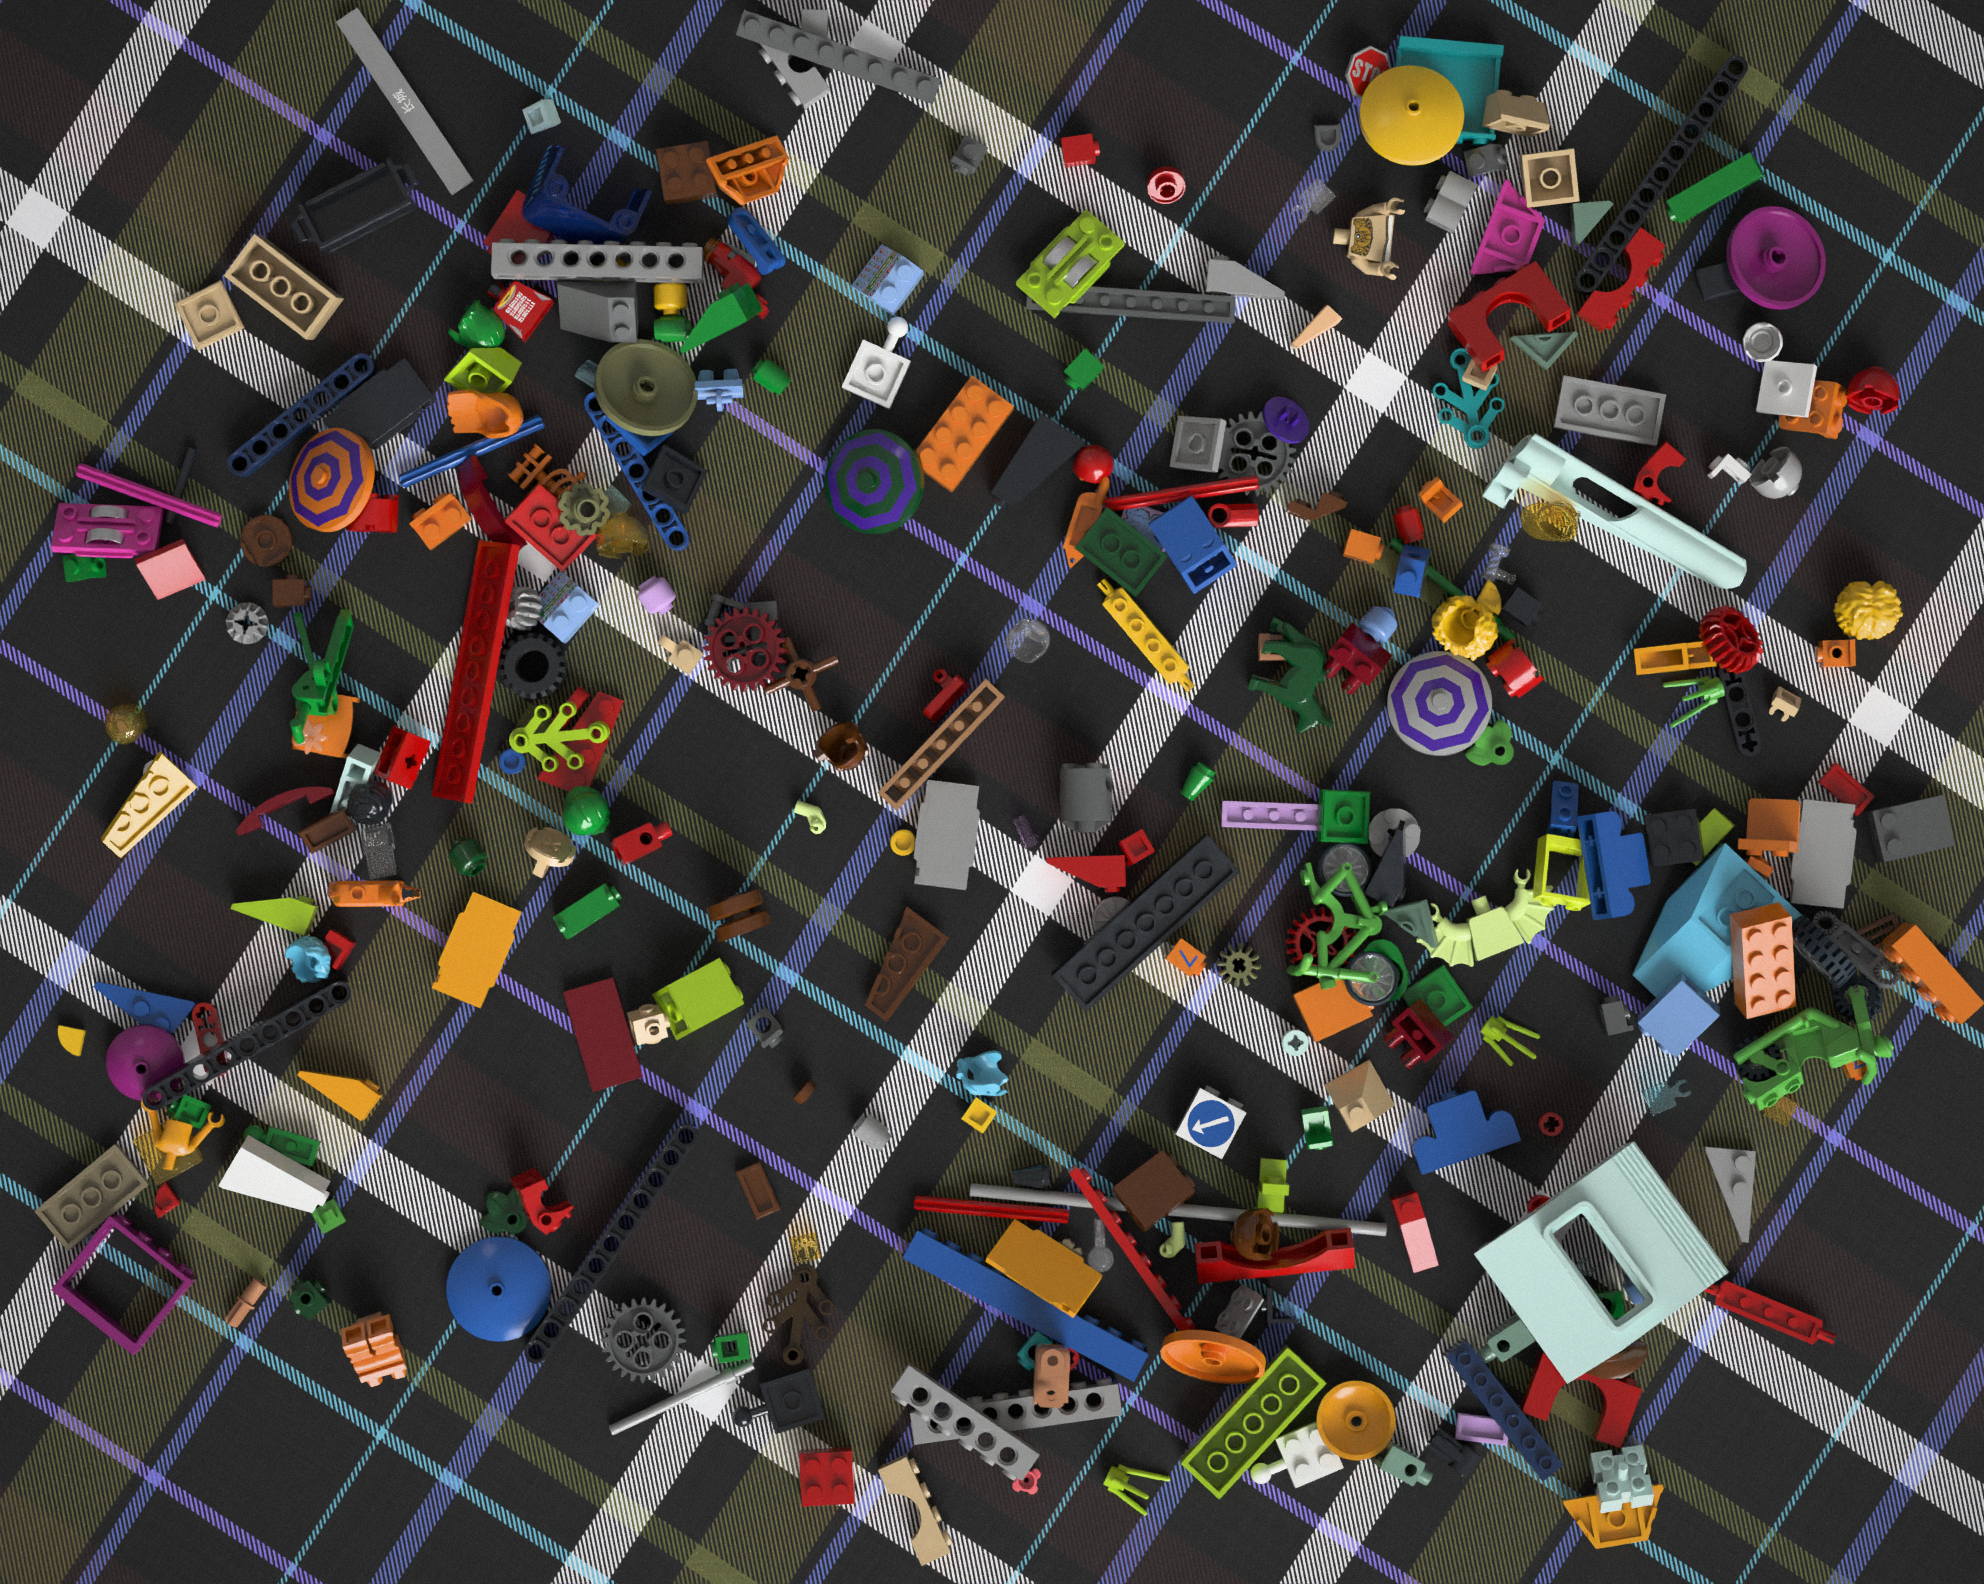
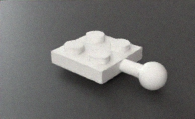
[842,317,911,409]
[1251,1421,1344,1488]

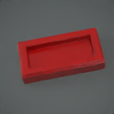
[1817,762,1875,816]

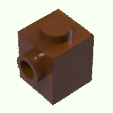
[273,575,313,607]

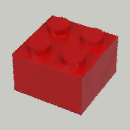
[799,1447,856,1507]

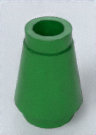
[1180,761,1216,801]

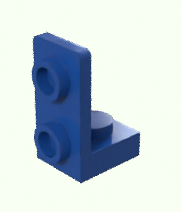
[1546,781,1579,838]

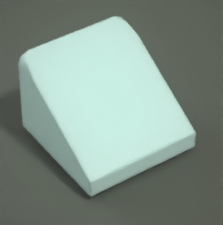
[522,99,561,134]

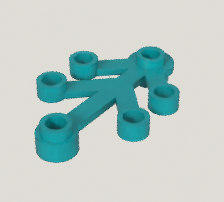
[1432,348,1505,449]

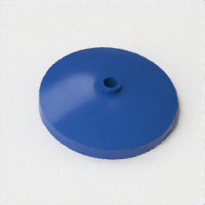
[446,1236,552,1341]

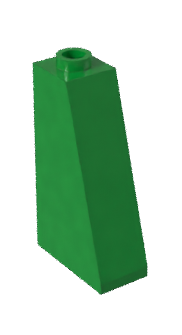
[1665,152,1766,224]

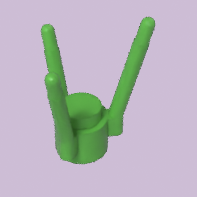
[1663,676,1725,728]

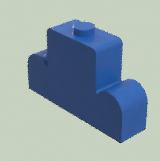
[1576,811,1651,920]
[1412,1089,1521,1175]

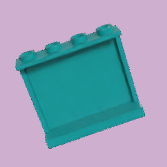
[1395,36,1504,146]

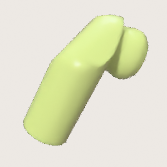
[794,800,826,834]
[1159,1222,1185,1258]

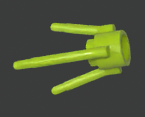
[1480,1015,1540,1066]
[1103,1464,1170,1516]

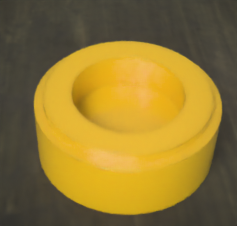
[890,830,916,856]

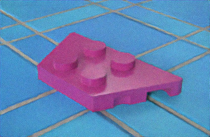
[1469,179,1545,275]

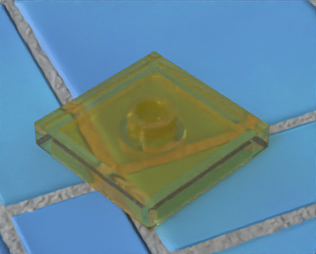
[132,1118,204,1186]

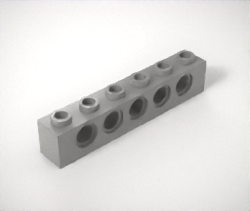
[891,1362,1040,1481]

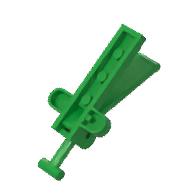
[290,609,354,744]

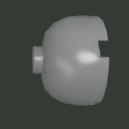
[1749,446,1802,499]

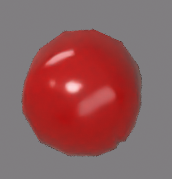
[1073,445,1115,484]

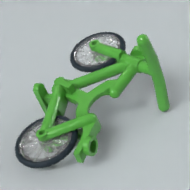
[1287,843,1399,1006]

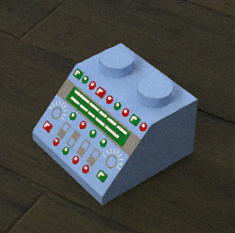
[851,244,924,317]
[537,571,600,644]

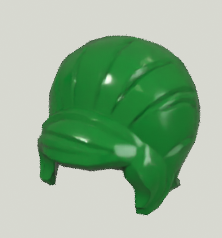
[448,300,505,351]
[563,786,610,836]

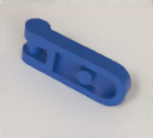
[727,207,785,275]

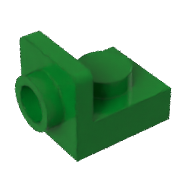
[165,1095,212,1130]

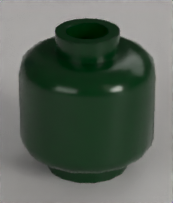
[448,837,487,877]

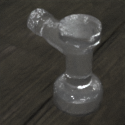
[1479,542,1516,585]

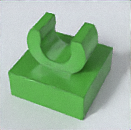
[311,1198,348,1234]

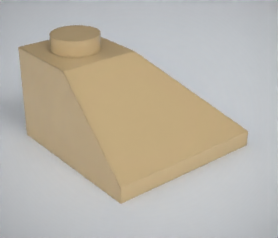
[1324,1060,1395,1132]

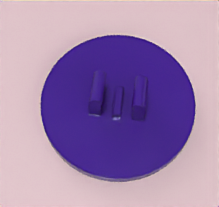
[1263,397,1310,443]

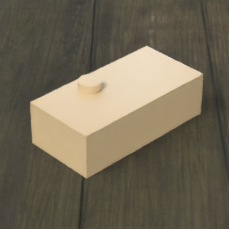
[224,234,344,340]

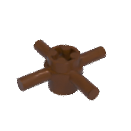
[764,637,839,712]

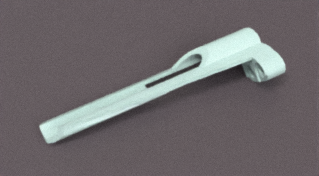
[1482,433,1747,589]

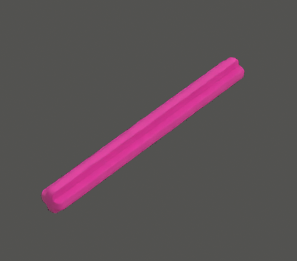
[76,463,222,527]

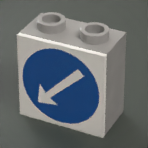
[1174,1085,1246,1159]

